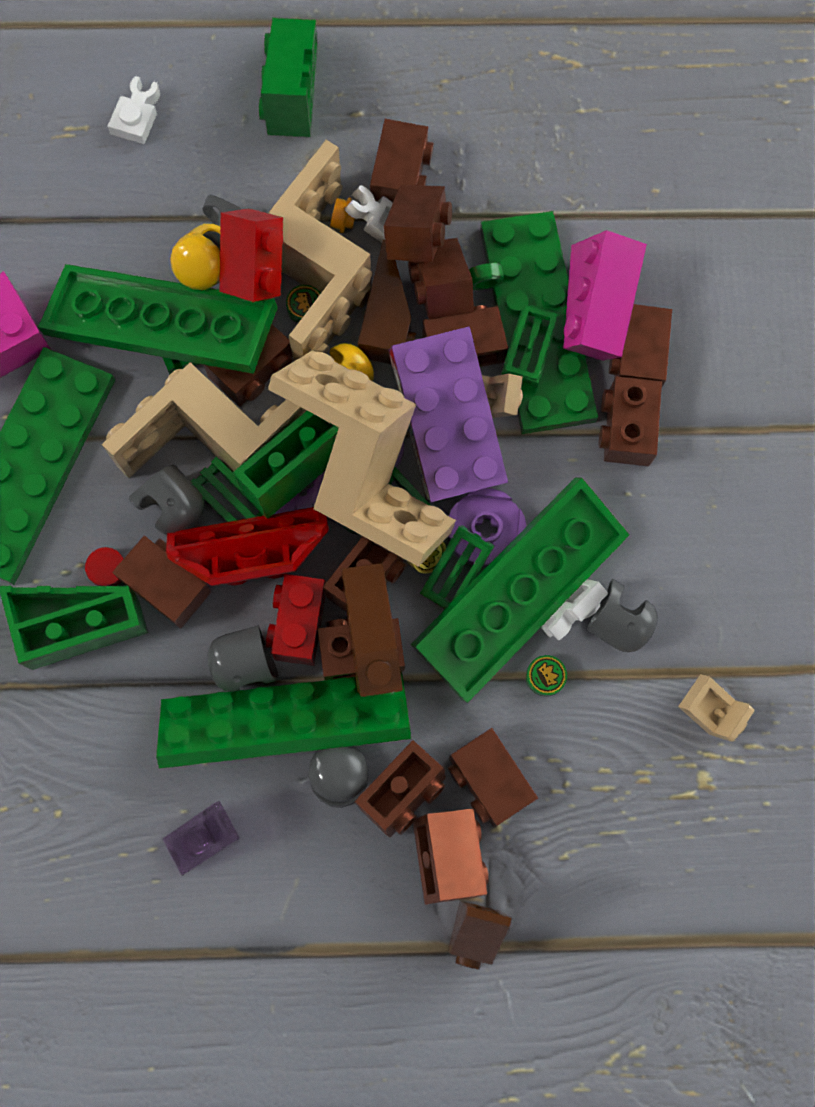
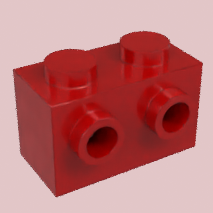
[219,208,283,302]
[266,574,326,666]

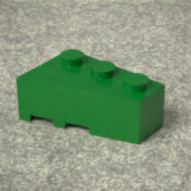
[259,18,318,137]
[0,586,148,670]

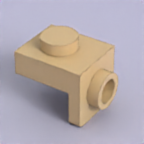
[482,374,523,418]
[678,674,754,742]

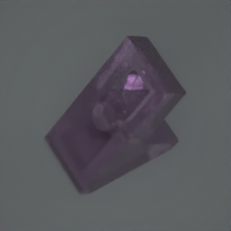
[163,801,240,875]

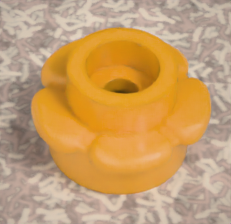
[330,197,355,234]

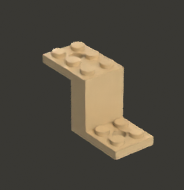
[268,140,372,361]
[268,350,456,567]
[102,362,307,478]

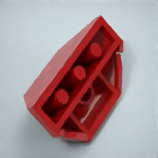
[166,507,329,586]

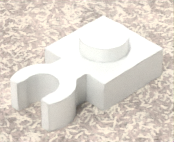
[107,76,160,144]
[345,186,393,243]
[541,579,608,640]

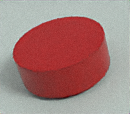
[85,547,124,586]

